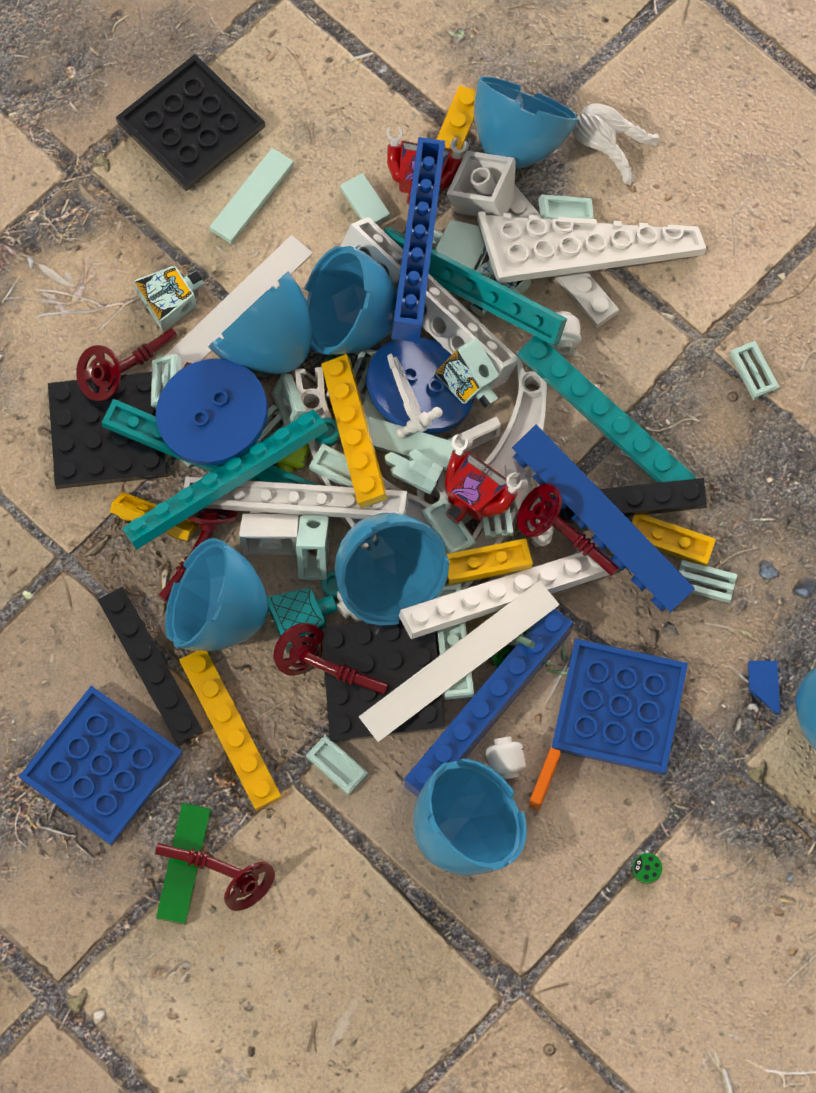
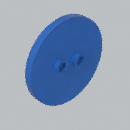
[366,338,475,434]
[156,358,268,466]

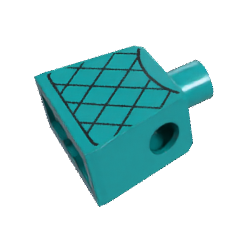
[267,588,338,654]

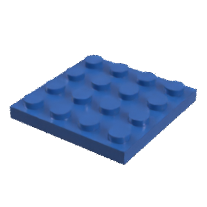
[552,638,688,775]
[19,686,183,846]

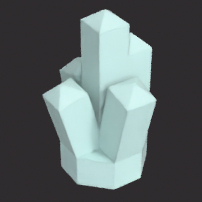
[385,449,443,494]

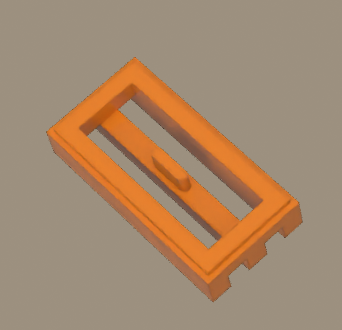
[529,747,561,811]

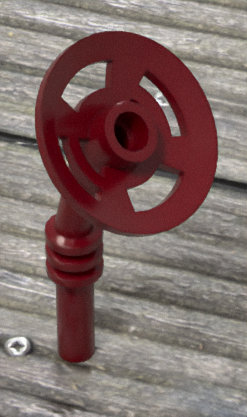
[76,328,177,401]
[517,484,619,576]
[158,508,238,602]
[273,623,388,694]
[155,843,275,911]

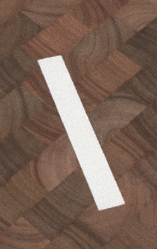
[148,235,313,392]
[359,580,559,742]

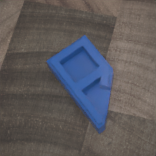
[747,661,780,715]

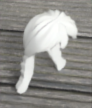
[573,103,660,186]

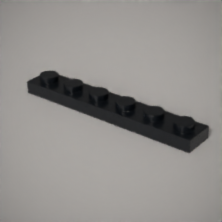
[539,478,707,523]
[98,586,204,746]

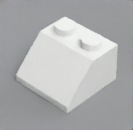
[446,151,516,217]
[239,511,300,555]

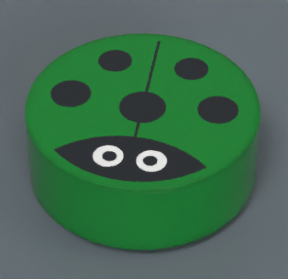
[632,853,662,884]

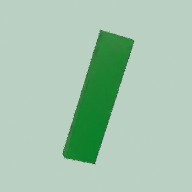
[156,803,211,925]

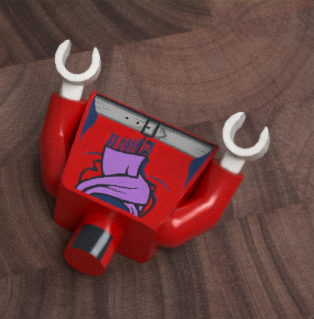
[386,127,469,205]
[445,433,528,524]

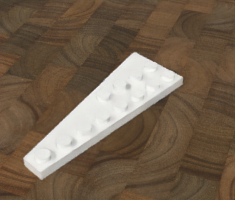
[477,212,706,284]

